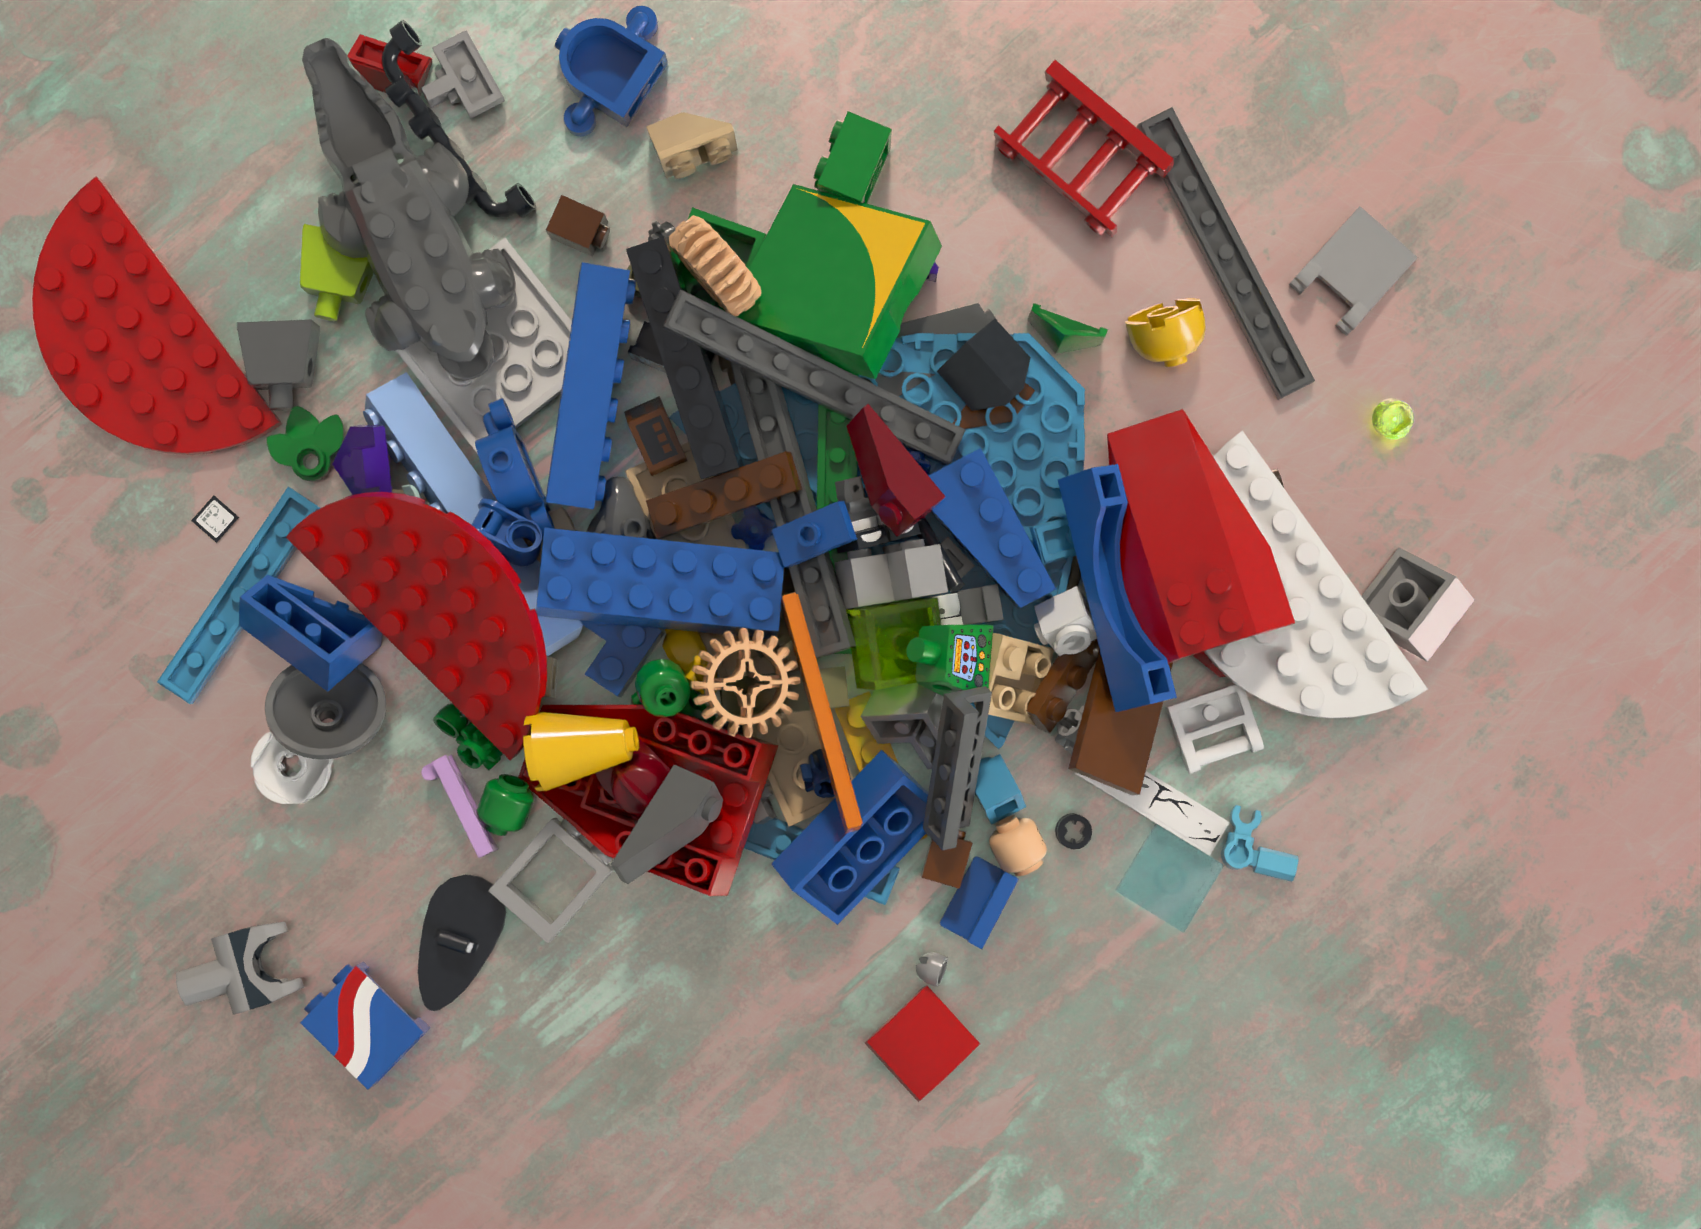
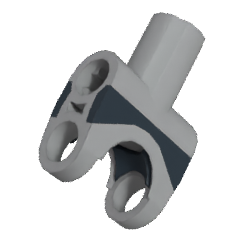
[176,921,304,1015]

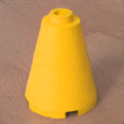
[523,712,639,791]

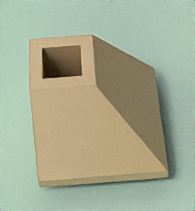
[646,112,738,179]
[974,633,1054,725]

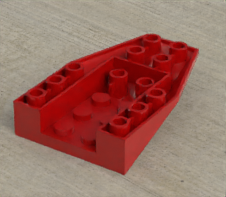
[518,705,779,896]

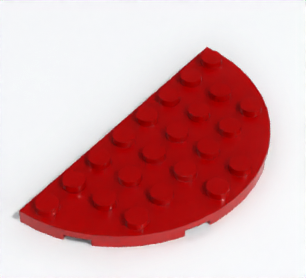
[32,176,282,455]
[286,492,547,761]

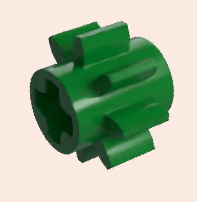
[456,722,503,770]

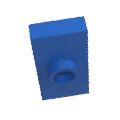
[772,501,857,567]

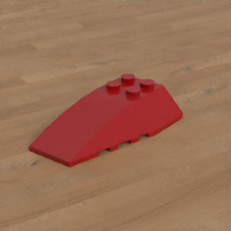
[1107,409,1295,664]

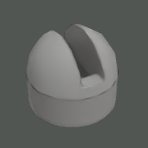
[916,952,948,987]

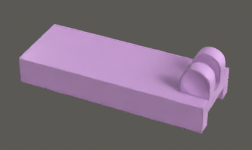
[421,755,498,858]

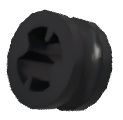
[1055,813,1092,850]

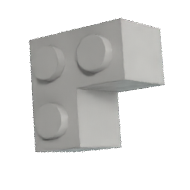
[834,539,948,609]
[860,680,943,769]

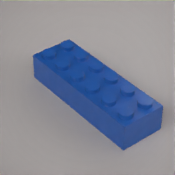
[546,262,636,509]
[536,528,784,639]

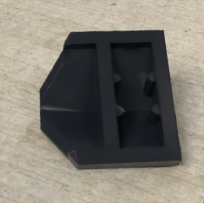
[936,319,1031,411]

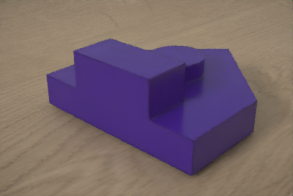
[332,425,392,495]

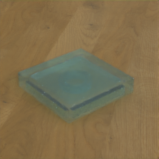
[1115,824,1224,933]

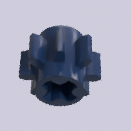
[800,749,851,798]

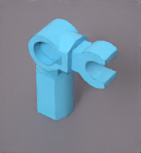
[1221,805,1299,882]

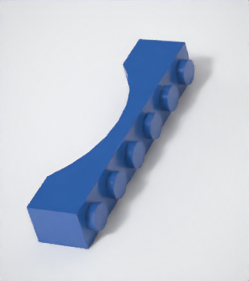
[1058,464,1177,712]

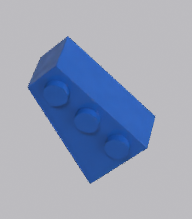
[239,575,382,692]

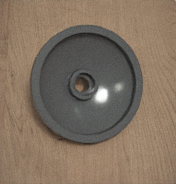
[265,663,386,760]

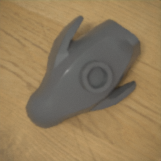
[586,477,656,539]

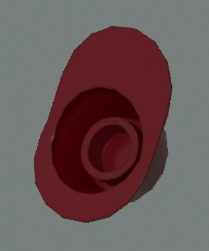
[596,738,670,819]

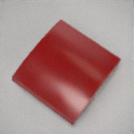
[865,985,980,1102]

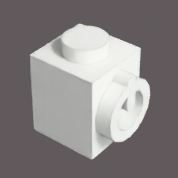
[1034,586,1097,656]

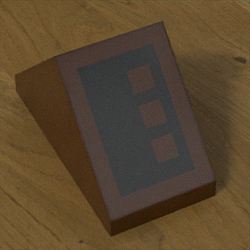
[624,396,687,476]

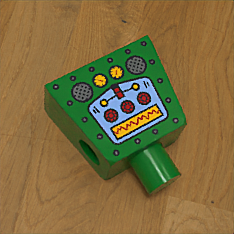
[907,625,993,697]

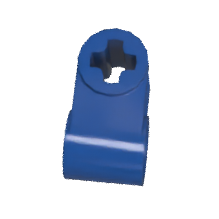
[471,498,542,567]

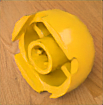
[1125,298,1206,367]

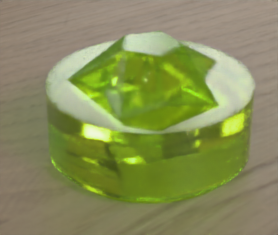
[1372,398,1414,439]

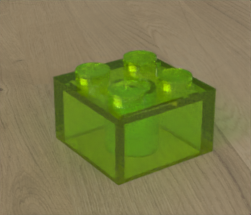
[846,598,941,690]

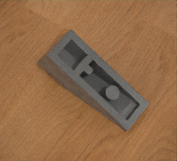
[611,765,723,884]

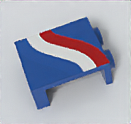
[300,962,431,1090]

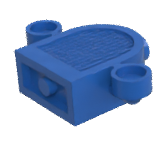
[555,6,668,137]
[475,398,555,539]

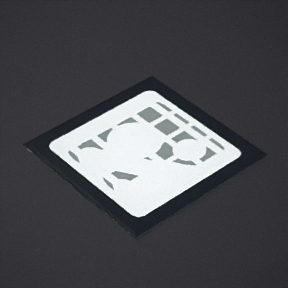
[191,495,239,543]

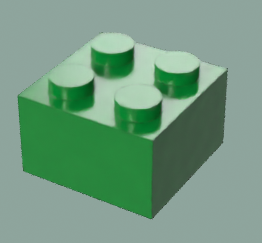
[813,111,892,204]

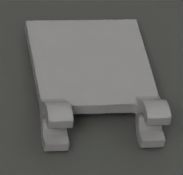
[1289,206,1418,336]

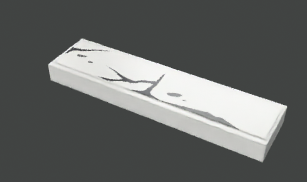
[1074,771,1230,856]

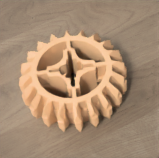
[669,215,761,316]
[690,628,800,738]

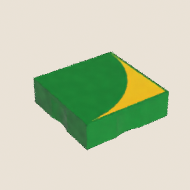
[735,184,942,380]

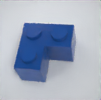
[580,620,665,698]

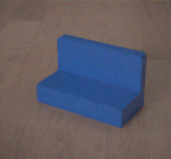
[940,856,1019,949]

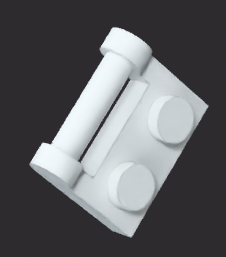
[1166,684,1264,774]

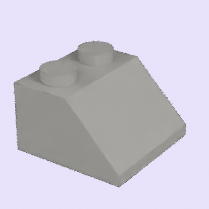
[1362,548,1475,662]

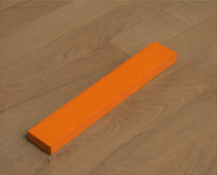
[781,592,863,834]

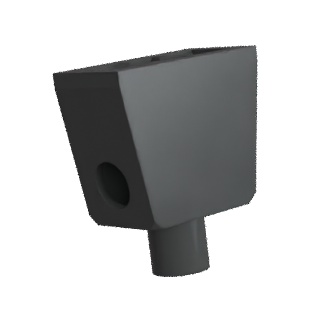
[237,319,320,411]

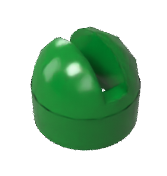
[433,703,468,738]

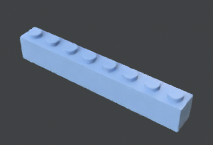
[363,372,583,657]

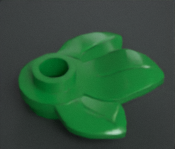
[267,406,344,481]

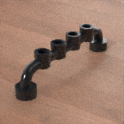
[382,20,536,218]

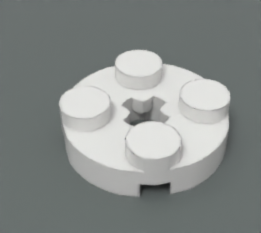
[251,732,333,804]

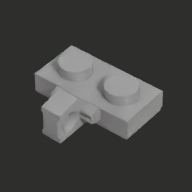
[421,30,505,119]

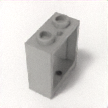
[489,818,614,943]

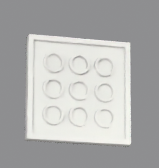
[396,238,572,454]

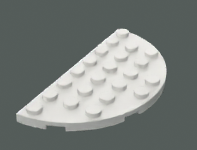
[1204,431,1428,718]

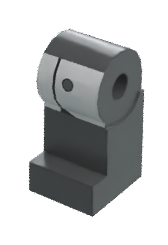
[925,584,1004,626]

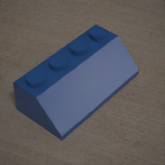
[772,750,928,925]

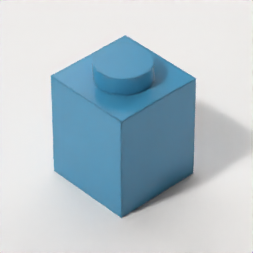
[975,754,1026,825]

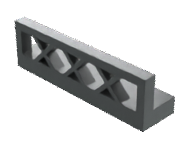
[923,686,992,850]

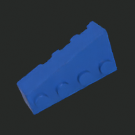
[928,448,1056,609]

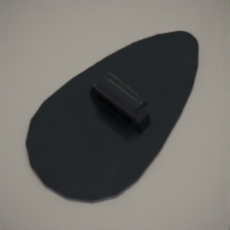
[418,874,507,1011]

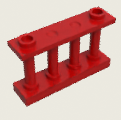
[993,60,1174,238]

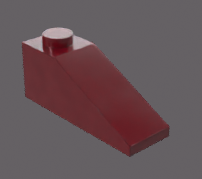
[846,404,945,537]

